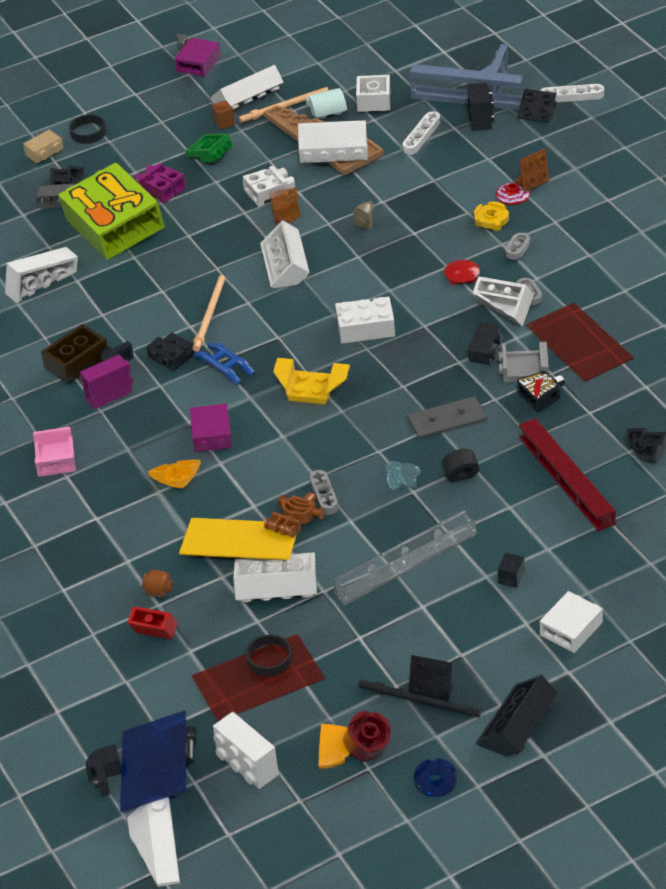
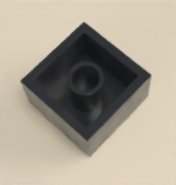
[467,82,495,131]

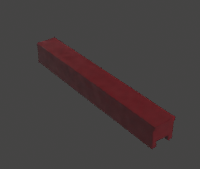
[519,418,616,531]

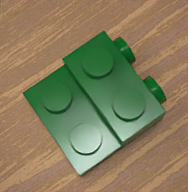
[185,133,233,164]

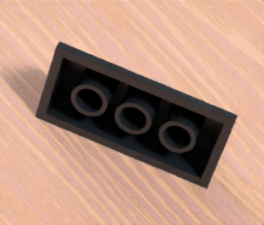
[476,675,558,756]

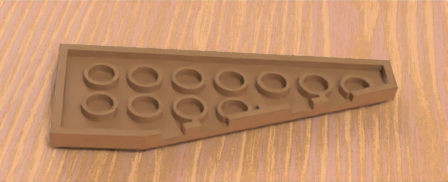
[264,105,384,176]

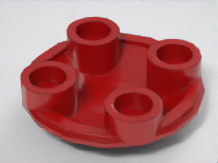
[444,260,480,285]

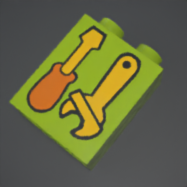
[58,162,165,260]

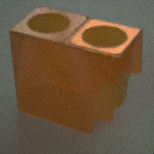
[270,187,301,225]

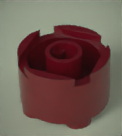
[343,711,391,762]

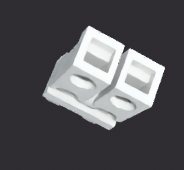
[243,166,295,207]

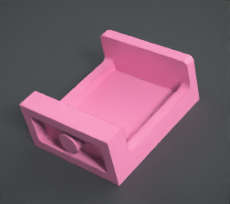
[33,427,76,477]

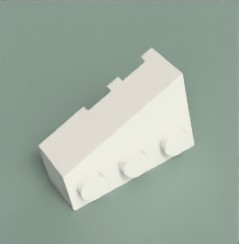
[473,277,534,326]

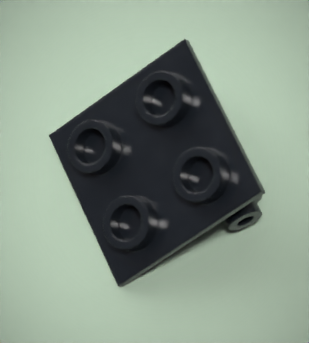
[517,89,557,123]
[408,655,454,701]

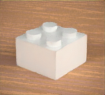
[356,75,391,112]

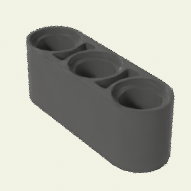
[36,184,76,208]

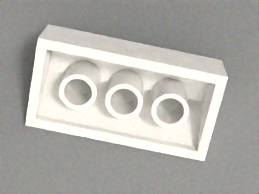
[210,65,283,110]
[298,120,368,163]
[260,220,309,288]

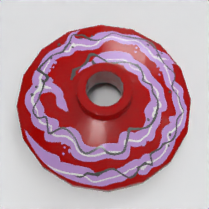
[495,182,530,205]

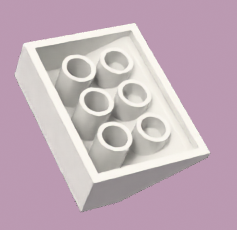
[233,552,317,602]

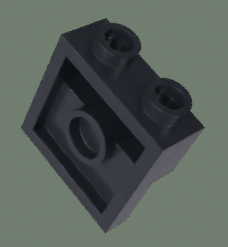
[146,332,196,371]

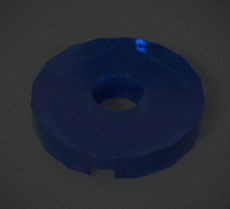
[414,758,457,797]

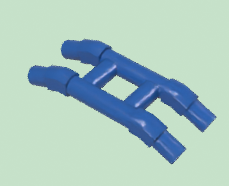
[194,342,255,386]

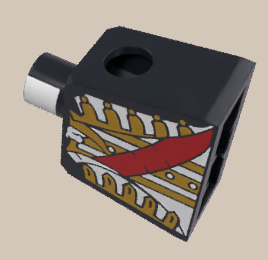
[517,371,565,413]

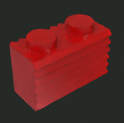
[128,606,178,640]

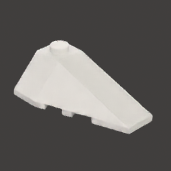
[127,797,180,887]

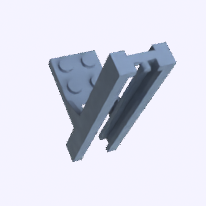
[410,44,522,110]

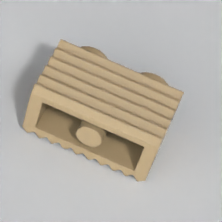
[23,129,63,164]

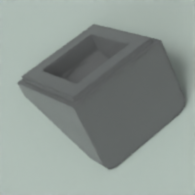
[176,34,188,52]

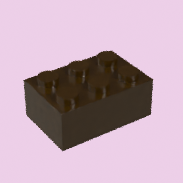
[41,324,107,383]

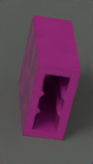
[175,37,221,77]
[80,355,133,410]
[190,403,232,452]

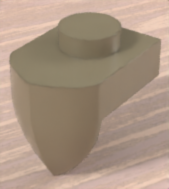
[353,201,374,230]

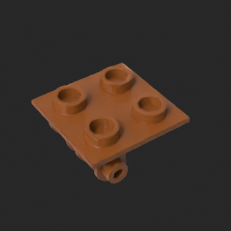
[515,149,549,192]

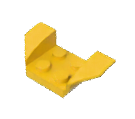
[273,358,350,404]

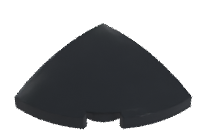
[50,166,85,185]
[627,428,666,462]

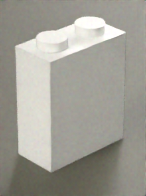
[540,591,603,653]

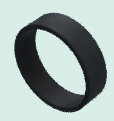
[69,114,106,144]
[246,634,292,677]

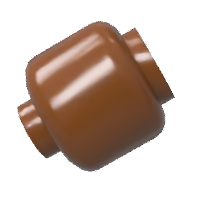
[142,569,173,598]

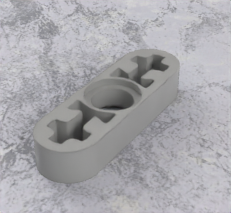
[310,470,338,515]

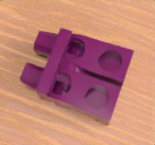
[134,163,186,204]

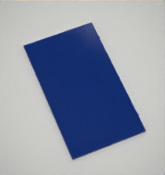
[120,710,186,812]

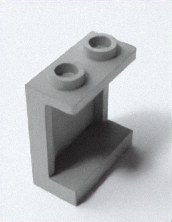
[499,342,549,382]

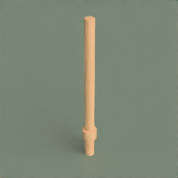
[238,87,329,123]

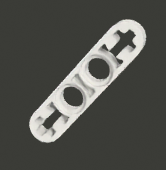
[540,84,604,102]
[403,111,440,155]

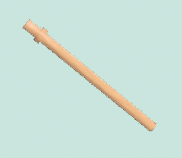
[193,275,225,352]

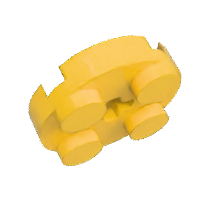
[474,202,509,231]

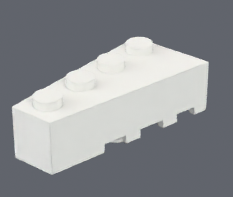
[5,247,78,303]

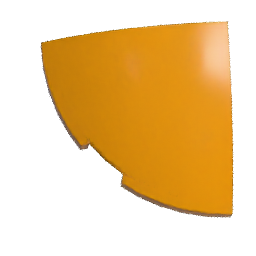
[148,460,201,488]
[319,724,350,769]

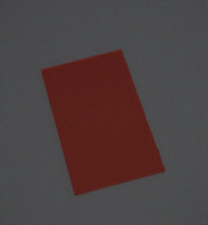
[526,303,634,381]
[192,634,325,721]

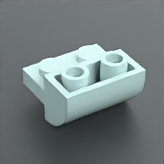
[305,88,347,119]

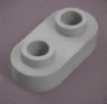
[505,233,530,260]
[516,278,542,306]

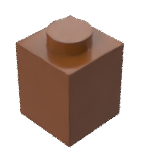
[211,100,235,129]

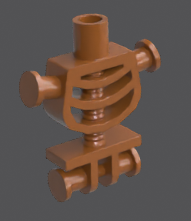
[264,492,325,538]

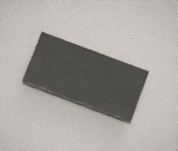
[408,396,487,439]

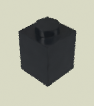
[498,553,525,588]

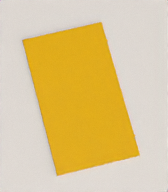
[179,518,297,560]

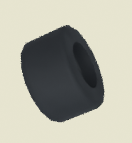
[442,448,480,483]

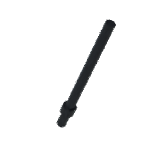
[358,679,482,718]

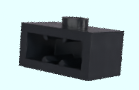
[467,322,503,366]

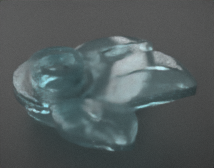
[385,461,421,491]

